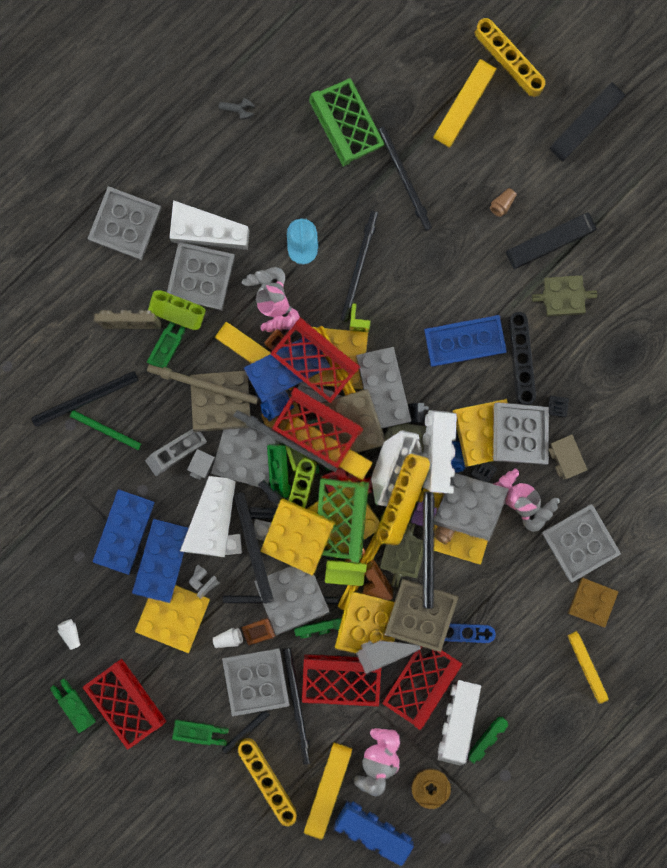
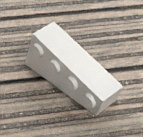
[421,410,457,493]

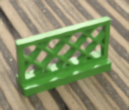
[309,78,385,166]
[318,478,369,563]

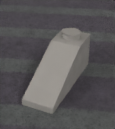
[145,429,207,476]
[357,641,421,674]

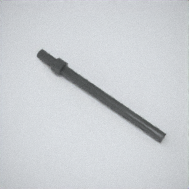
[233,410,338,472]

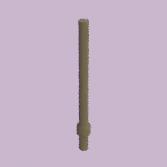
[147,364,259,405]

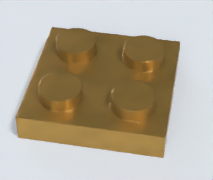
[568,577,618,627]

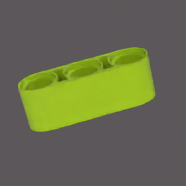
[148,290,205,330]
[289,456,317,508]

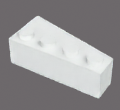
[170,200,249,250]
[180,476,236,557]
[437,680,481,765]

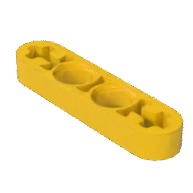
[568,631,609,704]

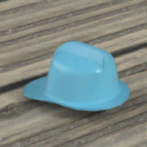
[287,219,318,264]

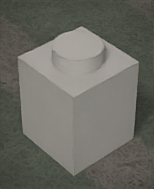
[187,449,215,480]

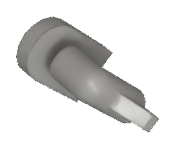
[189,565,220,599]

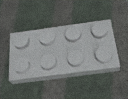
[356,347,411,428]

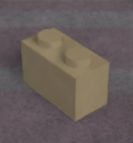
[548,435,587,479]

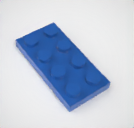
[424,315,507,367]
[244,337,330,402]
[93,489,155,575]
[132,519,189,604]

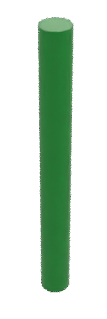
[70,410,142,451]

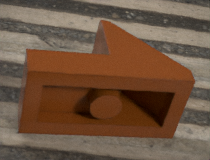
[363,560,394,600]

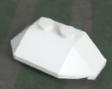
[371,431,422,506]

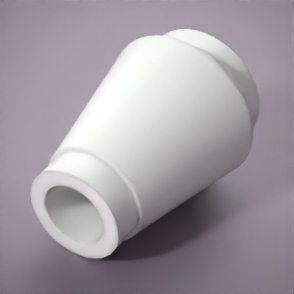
[57,619,81,650]
[213,628,243,648]

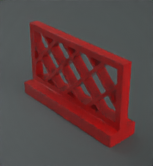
[271,318,360,403]
[272,388,363,468]
[382,646,463,730]
[302,654,381,707]
[83,659,167,750]

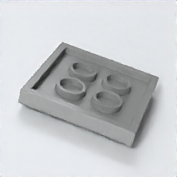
[87,186,162,260]
[167,242,235,311]
[493,402,549,465]
[211,428,280,487]
[434,473,508,541]
[541,504,621,583]
[254,566,330,636]
[222,648,289,716]

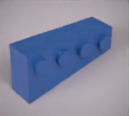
[335,801,414,866]

